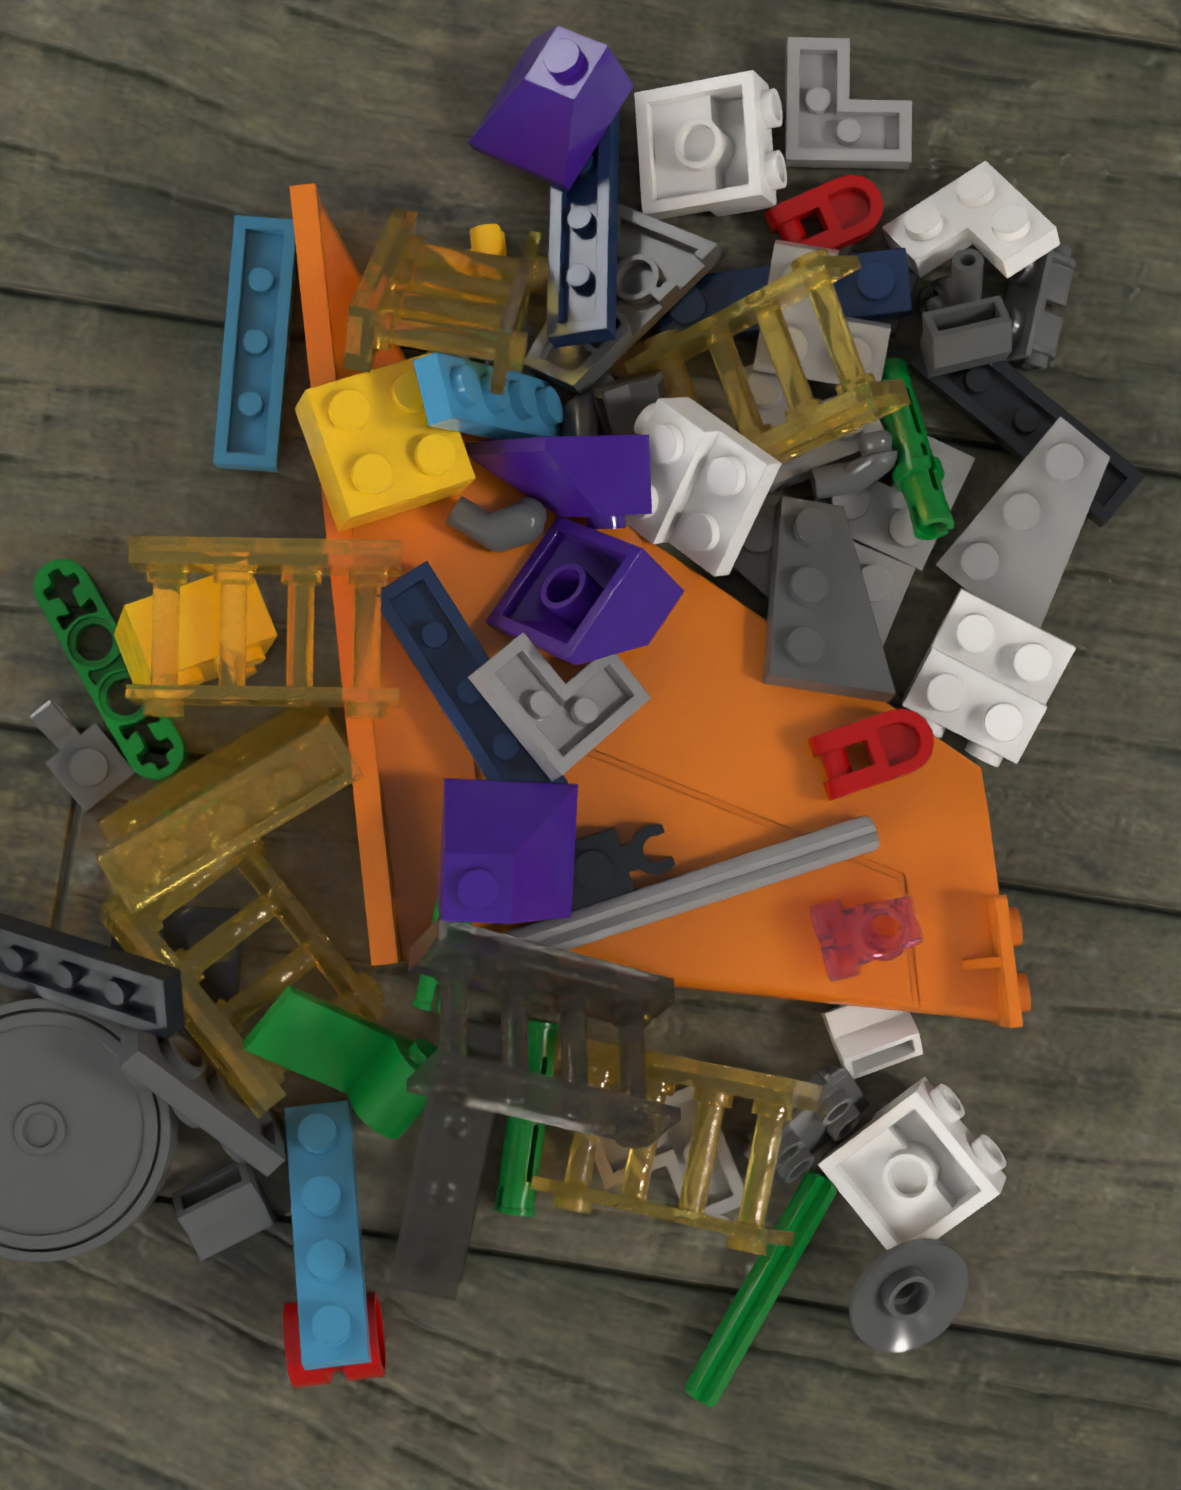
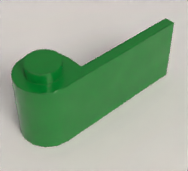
[242,985,449,1140]

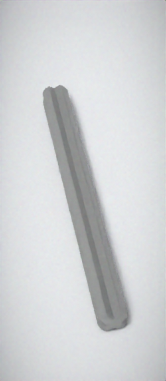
[499,816,880,967]

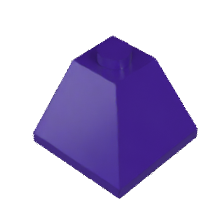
[468,26,634,191]
[465,435,652,529]
[485,516,684,665]
[437,778,578,924]

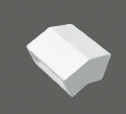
[821,1005,923,1079]

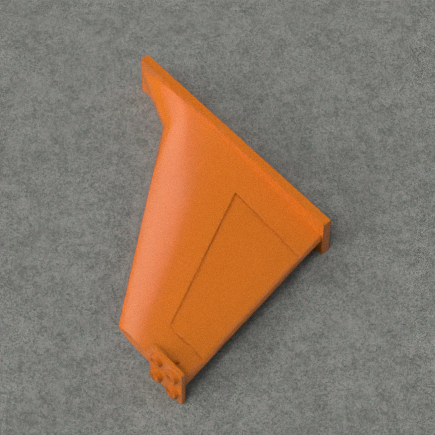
[289,183,1031,1028]

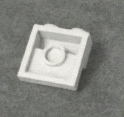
[634,70,787,220]
[626,397,782,577]
[902,588,1076,767]
[818,1076,1007,1250]

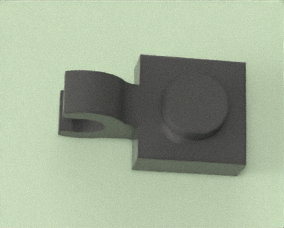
[30,699,137,813]

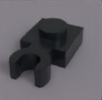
[572,823,675,911]

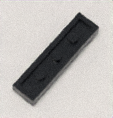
[908,349,1145,528]
[0,913,185,1039]

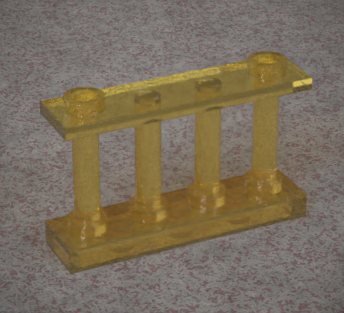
[344,208,549,395]
[624,249,911,466]
[126,536,403,720]
[96,689,364,914]
[98,812,388,1120]
[531,1034,822,1255]

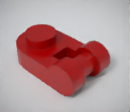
[763,174,884,250]
[808,709,934,801]

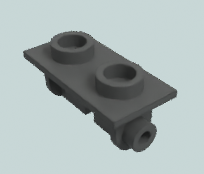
[1004,244,1076,372]

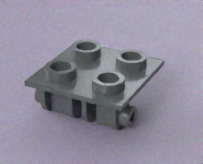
[739,1064,870,1188]

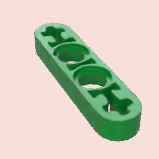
[33,559,189,782]

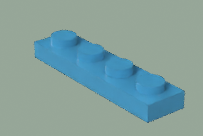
[213,215,297,473]
[413,352,563,440]
[284,1100,372,1370]

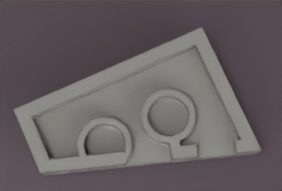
[936,416,1110,628]

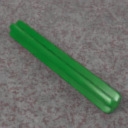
[685,1170,838,1407]

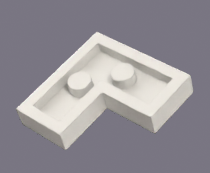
[882,160,1060,279]

